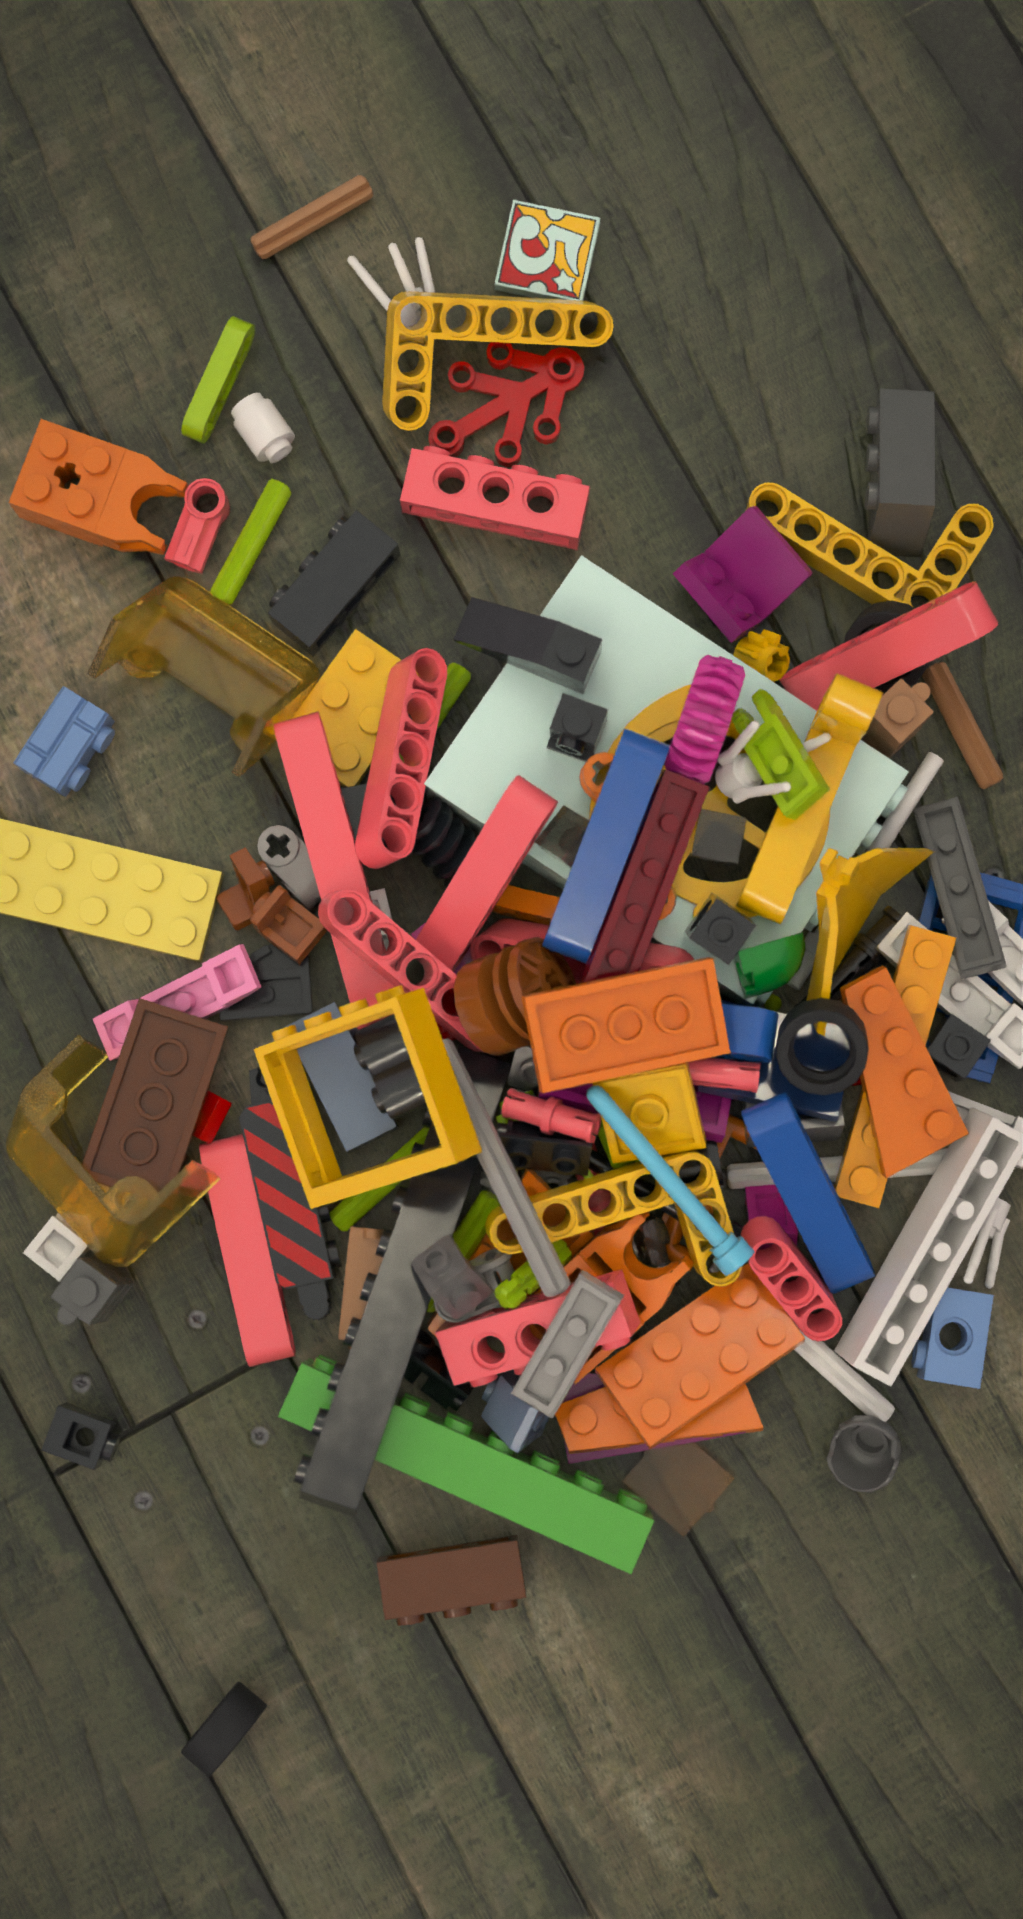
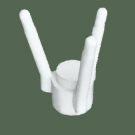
[347,237,435,326]
[715,721,831,804]
[964,1198,1011,1289]

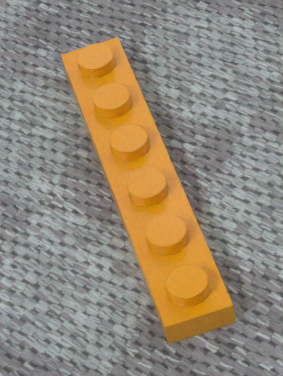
[834,925,956,1208]

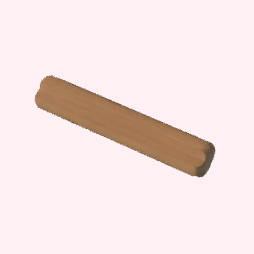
[251,175,373,259]
[923,662,1003,789]

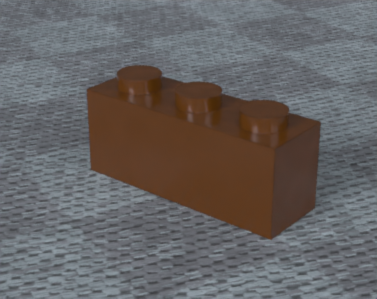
[376,1535,526,1626]

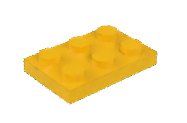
[291,629,419,788]

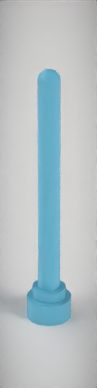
[587,1085,755,1276]

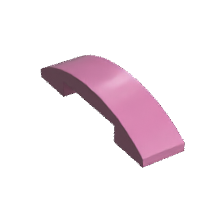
[93,944,261,1061]

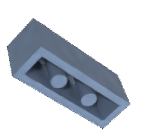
[285,1002,399,1153]

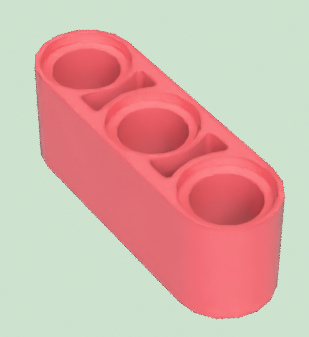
[741,1216,842,1341]

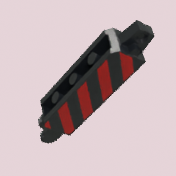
[239,1067,342,1321]

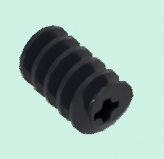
[412,797,476,888]

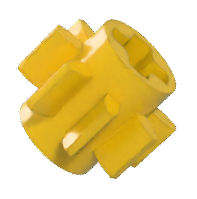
[733,629,790,683]

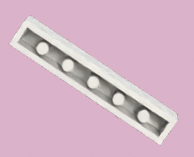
[834,1107,1023,1386]

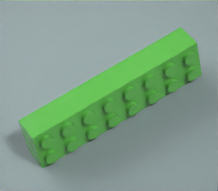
[278,1354,654,1574]

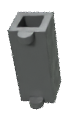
[51,1256,134,1325]

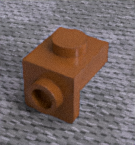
[216,847,275,930]
[250,885,328,965]

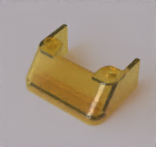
[87,576,320,777]
[6,1035,220,1267]

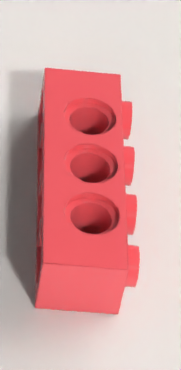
[400,446,590,550]
[435,1269,640,1387]

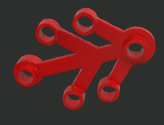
[428,342,584,467]

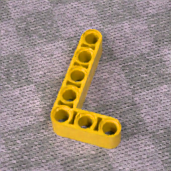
[382,291,614,431]
[746,483,994,607]
[736,673,883,925]
[485,1150,742,1287]

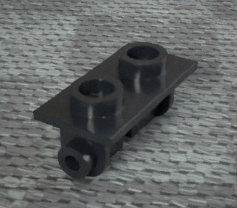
[497,1119,593,1176]
[404,1330,474,1412]

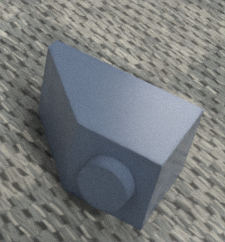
[481,1370,550,1453]

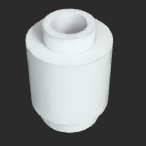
[231,393,295,463]

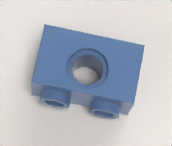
[912,1287,994,1389]

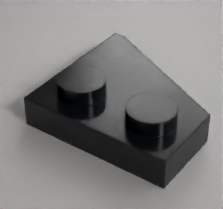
[219,943,313,1022]

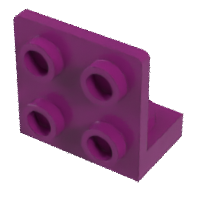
[673,505,812,643]

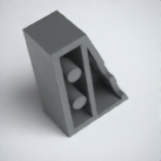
[865,388,935,557]

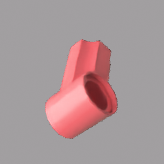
[164,478,230,574]

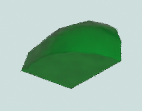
[733,933,806,999]

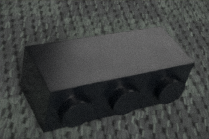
[268,509,400,657]

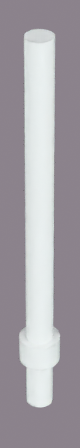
[787,752,944,990]

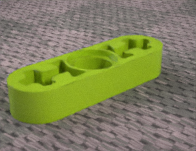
[181,316,255,444]

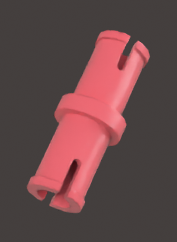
[502,1088,601,1143]

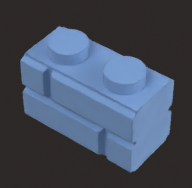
[13,686,115,797]

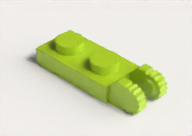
[731,689,830,820]

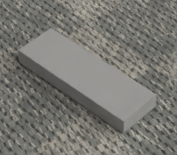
[511,1270,625,1419]

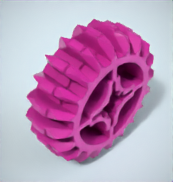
[664,655,745,784]

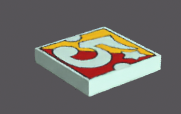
[494,200,601,300]

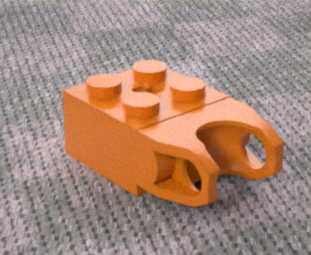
[8,419,188,555]
[530,1212,694,1384]

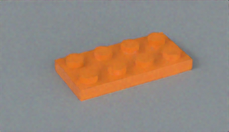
[521,957,730,1093]
[595,1263,805,1450]

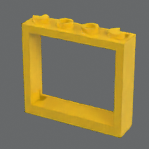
[254,985,482,1209]

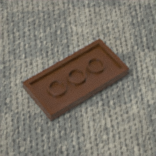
[78,998,229,1206]

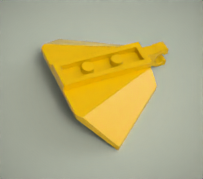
[806,848,934,1036]

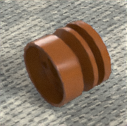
[454,937,576,1056]

